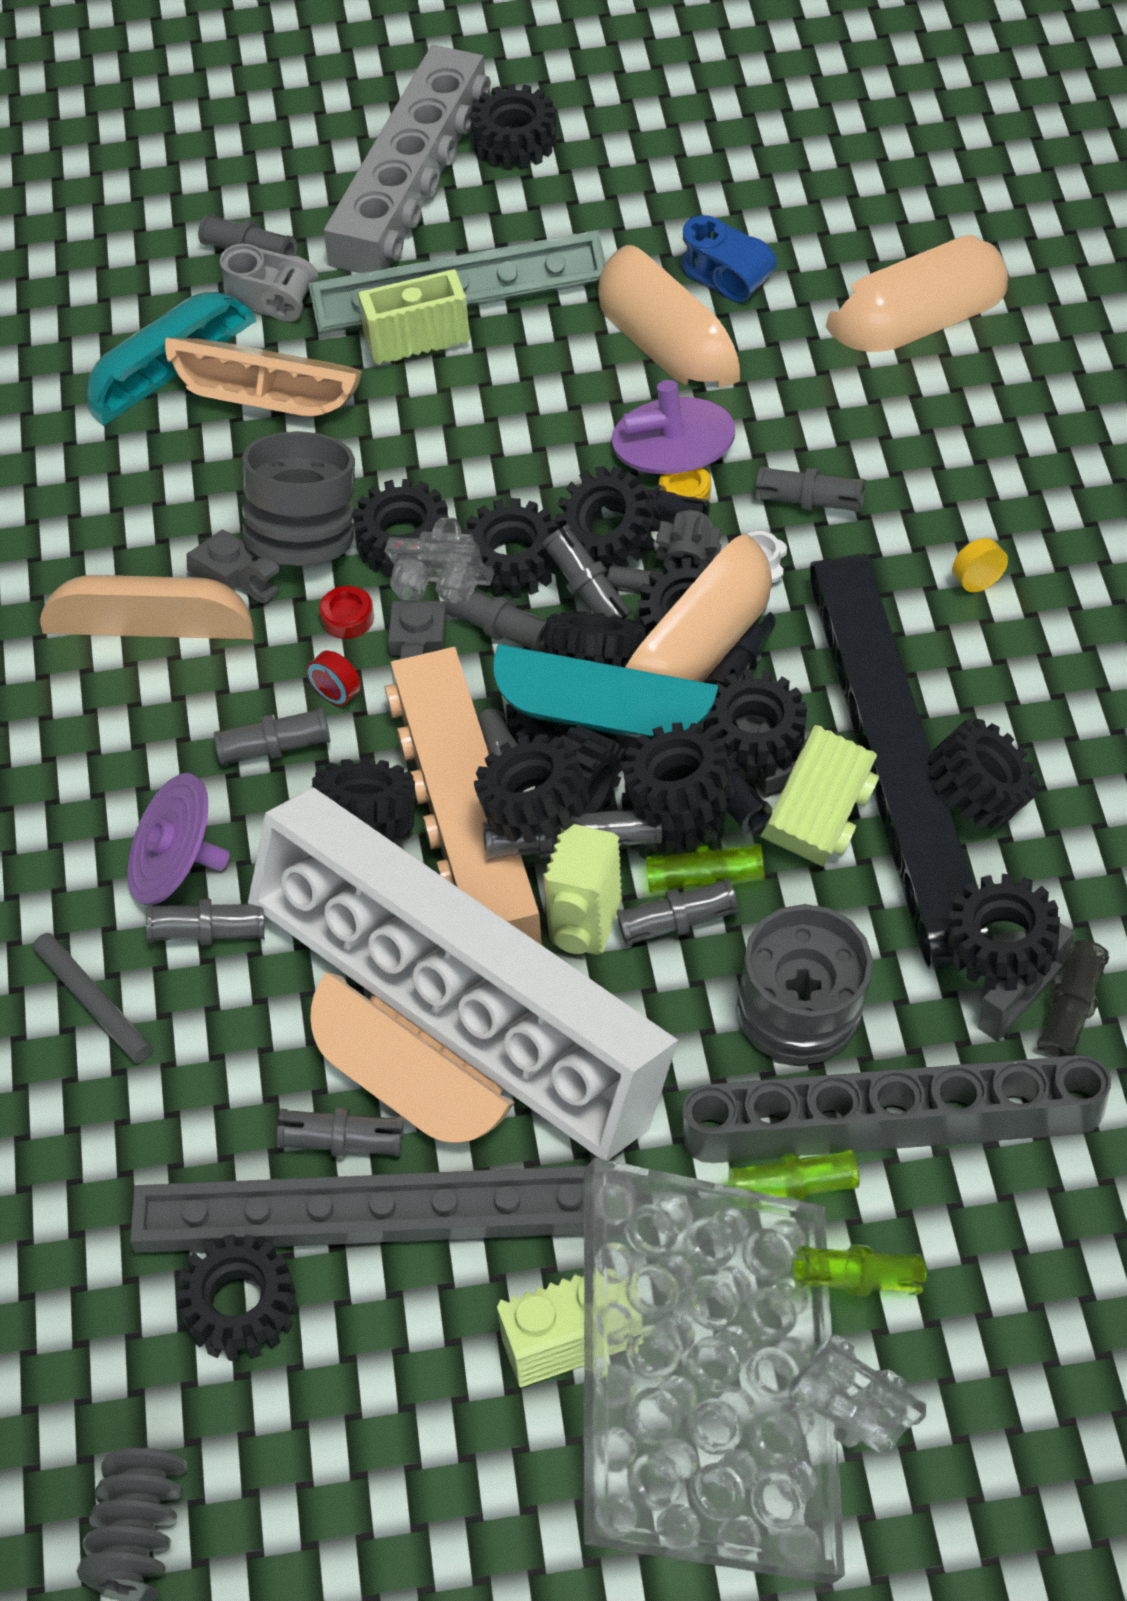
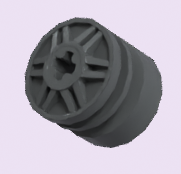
[242,431,355,566]
[736,904,873,1065]

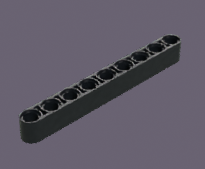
[810,553,989,970]

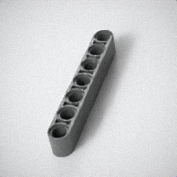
[682,1055,1111,1163]

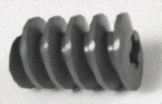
[76,1448,188,1601]

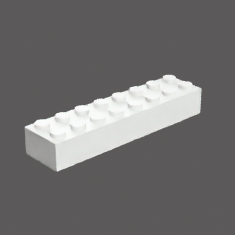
[248,787,678,1163]

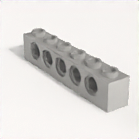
[323,45,491,273]

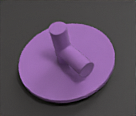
[612,380,735,474]
[128,773,229,905]

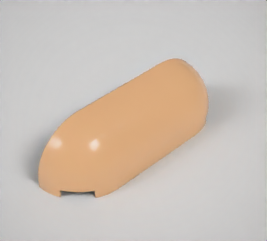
[826,235,1008,352]
[598,245,740,388]
[165,338,362,416]
[625,534,772,682]
[40,575,254,640]
[310,972,514,1143]

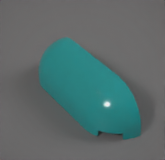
[86,292,256,426]
[493,644,718,740]

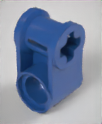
[681,215,777,302]

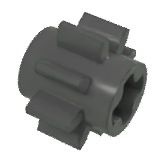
[656,510,722,569]

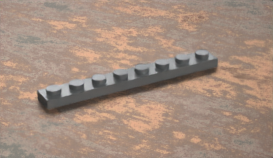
[130,1164,634,1253]

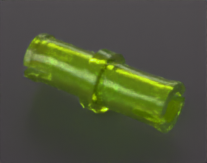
[646,843,765,893]
[728,1150,860,1208]
[792,1245,927,1297]

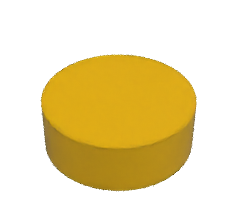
[659,467,711,501]
[952,538,1008,593]

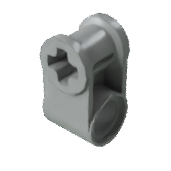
[220,244,319,322]

